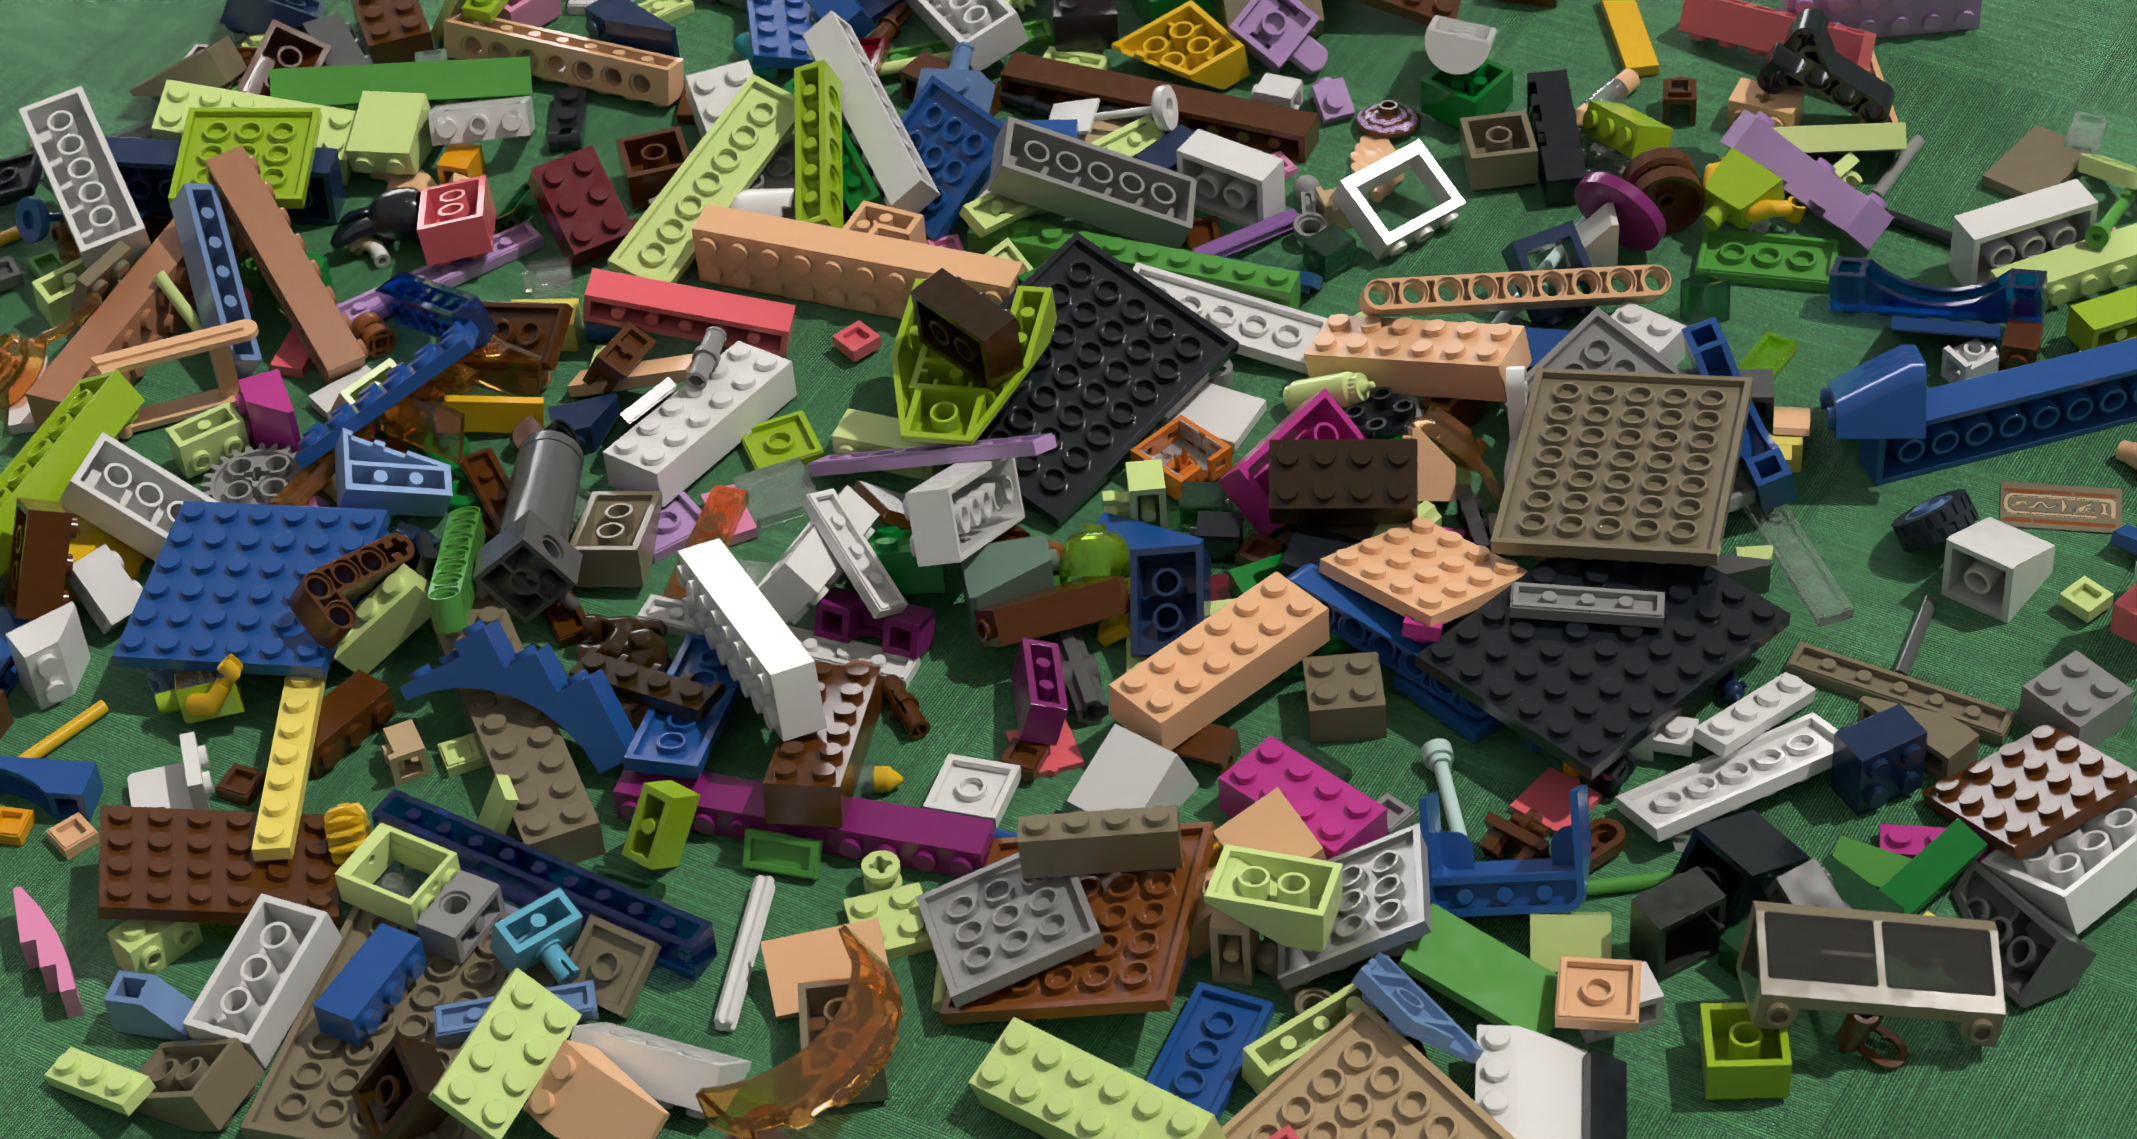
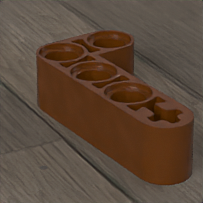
[289,533,415,648]

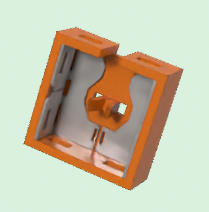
[1130,415,1233,503]

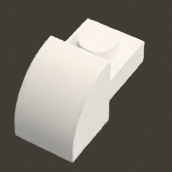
[1628,715,1699,762]

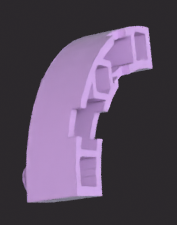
[1719,109,1895,250]

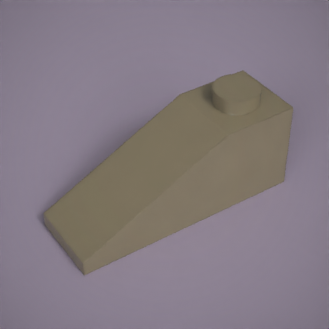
[1857,696,1980,781]

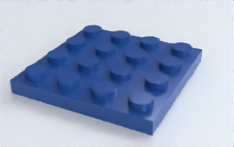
[866,75,1004,241]

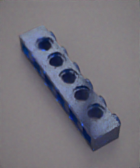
[375,271,499,350]

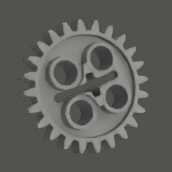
[201,442,318,506]

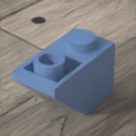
[104,970,195,1041]

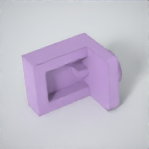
[1307,77,1355,125]

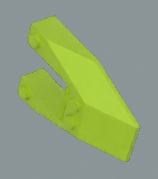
[891,278,1057,446]

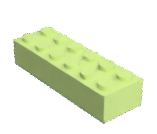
[151,79,357,186]
[968,1017,1226,1139]

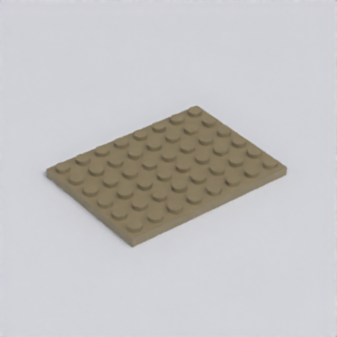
[1490,368,1753,566]
[240,896,582,1139]

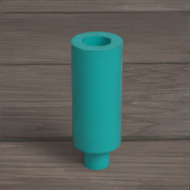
[734,32,777,80]

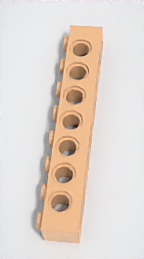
[443,10,684,107]

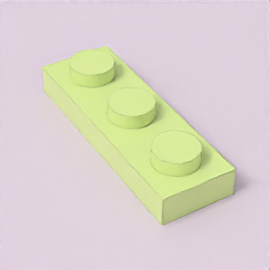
[44,1047,156,1116]

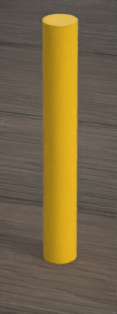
[17,700,109,759]

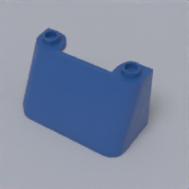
[1820,345,1927,439]

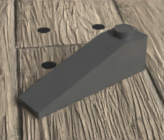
[1951,860,2097,1008]

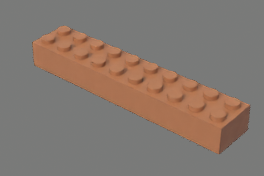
[26,208,247,431]

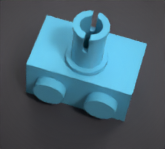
[490,887,583,985]

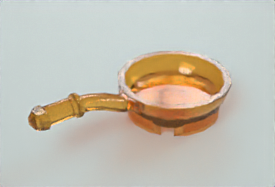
[0,292,102,410]
[1409,405,1504,503]

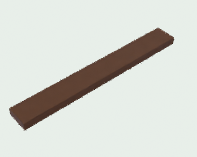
[458,447,588,650]

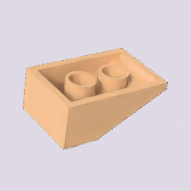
[523,1040,670,1139]

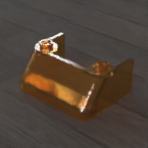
[379,335,542,464]

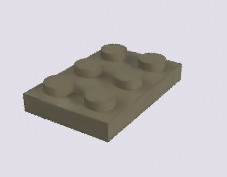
[66,240,131,342]

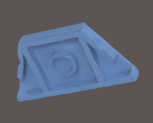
[1352,951,1484,1064]

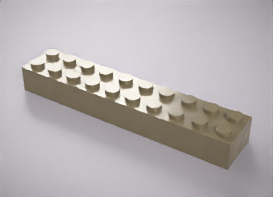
[427,584,606,877]

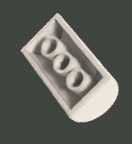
[1425,15,1497,74]

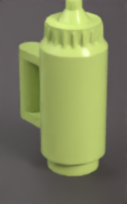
[1283,371,1376,413]

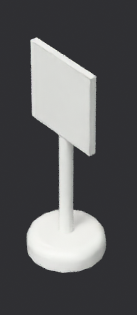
[1049,84,1178,135]

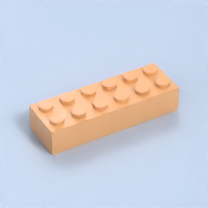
[1304,314,1532,402]
[1109,571,1330,751]

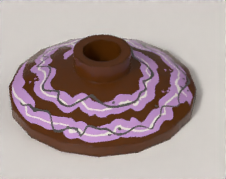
[1355,100,1421,138]

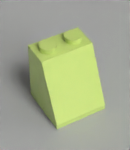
[346,91,434,175]

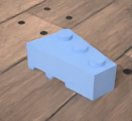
[334,428,453,518]

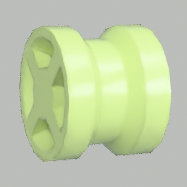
[861,850,903,894]

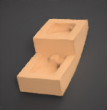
[1773,406,1810,436]

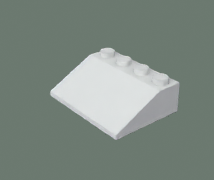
[1980,795,2137,935]
[1475,1025,1588,1139]

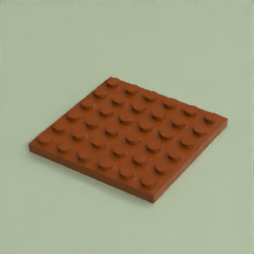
[939,821,1216,1025]

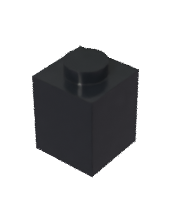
[1189,511,1243,564]

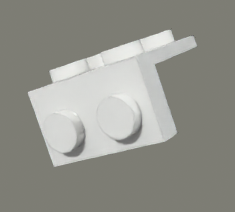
[127,731,214,810]

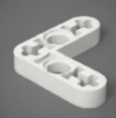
[1504,366,1529,487]

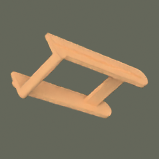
[90,319,259,439]

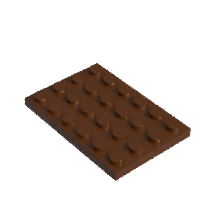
[98,805,340,928]

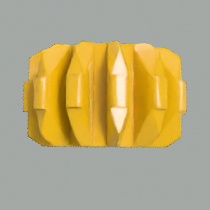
[324,802,372,868]

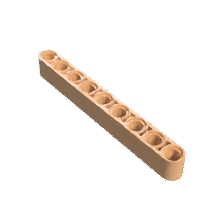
[1358,264,1671,317]

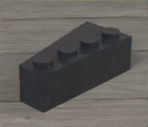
[1053,0,1119,51]
[1526,69,1591,207]

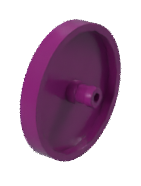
[1574,172,1666,251]

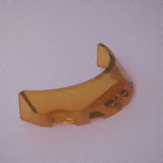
[695,923,903,1138]

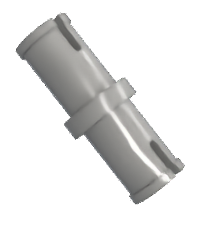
[685,326,727,389]

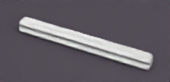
[714,875,776,1033]

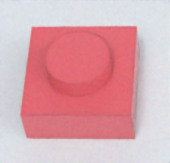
[832,320,882,362]

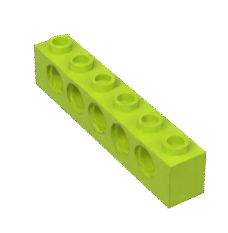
[794,59,844,228]

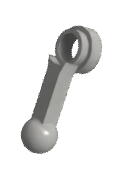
[1293,175,1328,246]

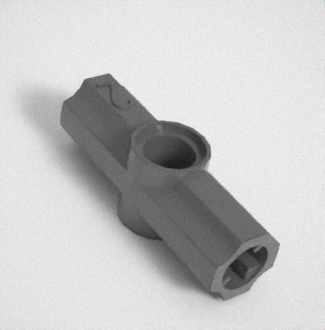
[1049,628,1109,726]

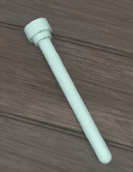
[1421,738,1468,837]

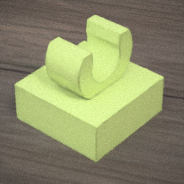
[1833,152,1863,188]

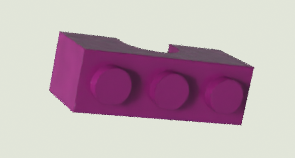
[814,587,936,660]

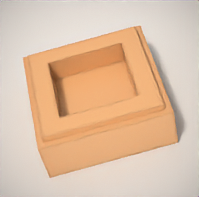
[46,812,99,860]

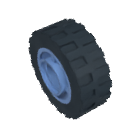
[1891,488,1979,553]

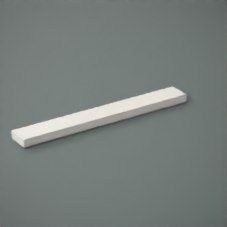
[636,594,921,689]

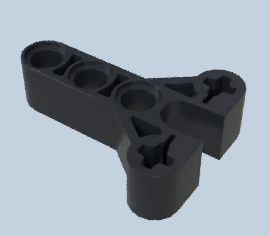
[1757,8,1895,123]

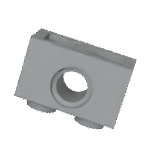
[416,870,506,965]

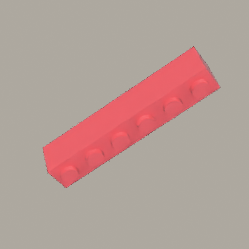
[1678,0,1877,72]
[582,268,796,358]

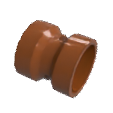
[351,311,397,358]

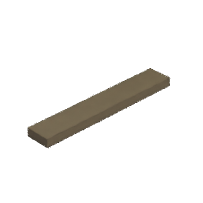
[1785,641,2017,746]

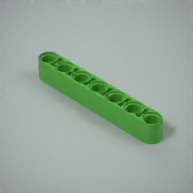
[427,506,487,634]

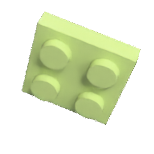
[843,882,934,960]

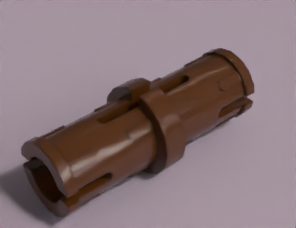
[881,674,931,740]

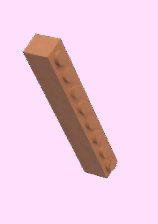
[205,146,368,386]

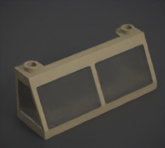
[1736,901,2006,1047]

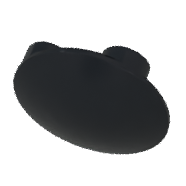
[1345,387,1417,439]

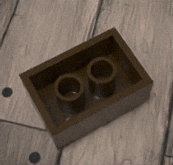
[910,268,1024,392]

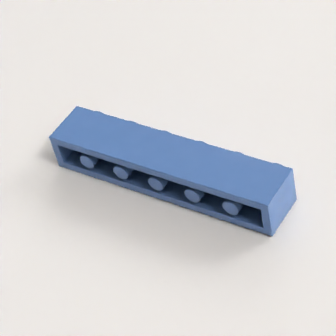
[170,184,262,381]

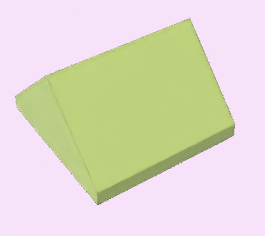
[1529,912,1612,975]

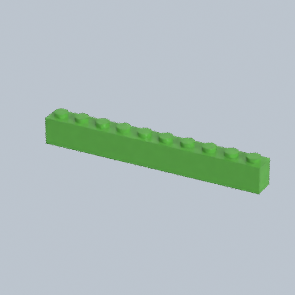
[967,219,1301,310]

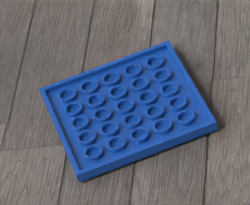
[112,501,391,678]

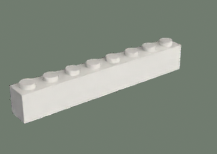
[803,10,940,213]

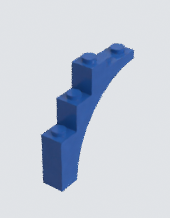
[399,619,636,774]

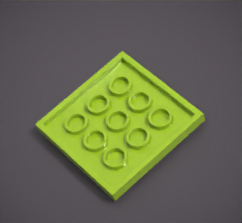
[168,107,322,209]

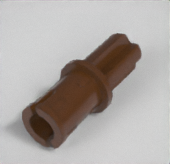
[867,2,913,41]

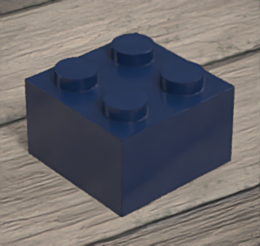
[1830,703,1928,816]

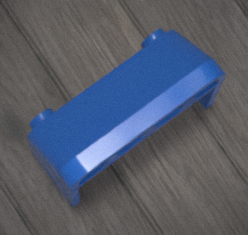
[1418,785,1592,917]

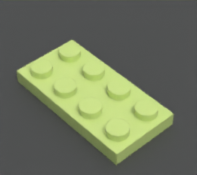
[428,967,582,1139]

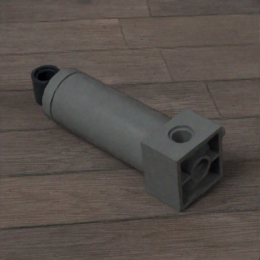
[472,419,584,624]

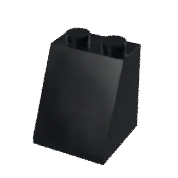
[1669,809,1810,930]

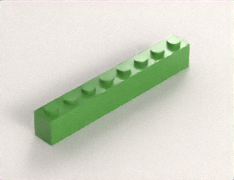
[269,56,532,111]

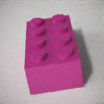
[1217,388,1366,536]
[1218,735,1388,860]

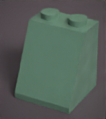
[960,534,1060,652]

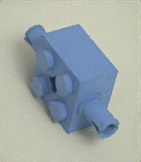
[914,41,996,113]

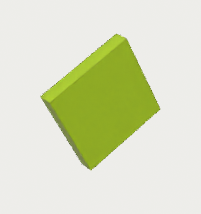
[740,410,825,481]

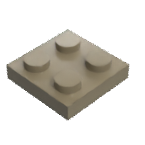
[556,914,662,1019]

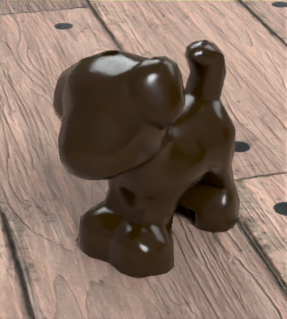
[577,614,673,673]

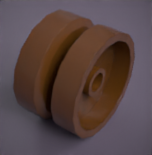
[1622,147,1706,235]

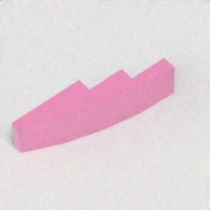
[13,886,84,1018]

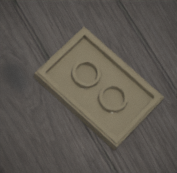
[1981,125,2095,198]

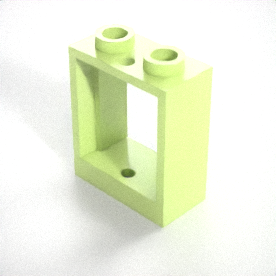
[335,823,461,931]

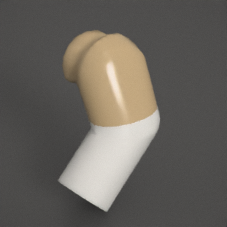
[347,235,391,268]

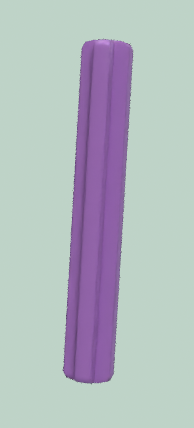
[1191,209,1300,257]

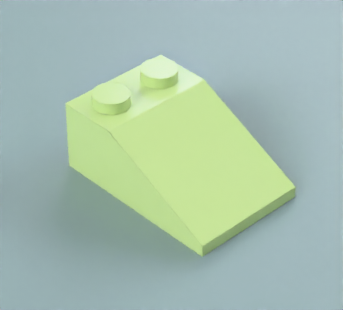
[1204,844,1343,953]

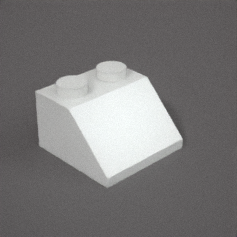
[5,601,91,711]

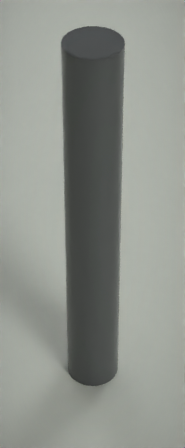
[1893,596,1937,676]

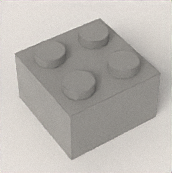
[2018,650,2134,748]

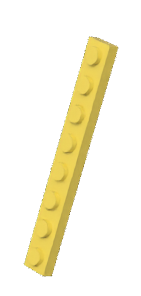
[251,672,328,861]

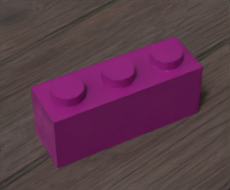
[1011,638,1068,746]

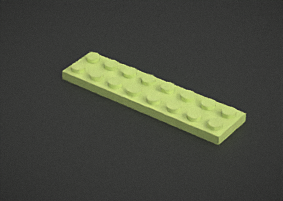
[607,74,795,283]

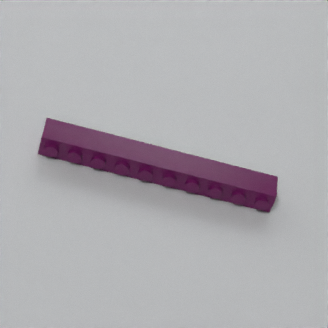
[613,770,996,877]

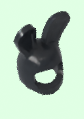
[330,187,421,250]

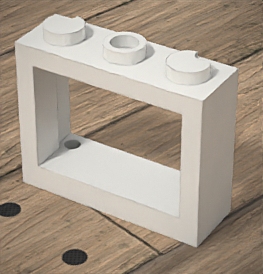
[428,95,536,146]
[1331,139,1466,261]

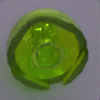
[1060,524,1130,577]

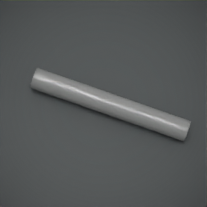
[1869,135,1924,199]

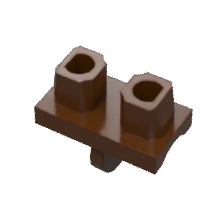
[1480,809,1552,861]

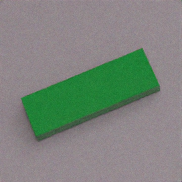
[1879,818,1987,915]

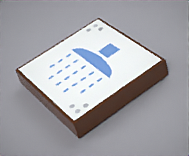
[853,480,911,530]

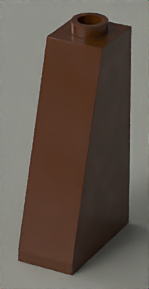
[974,576,1130,647]

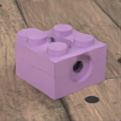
[1228,0,1328,75]

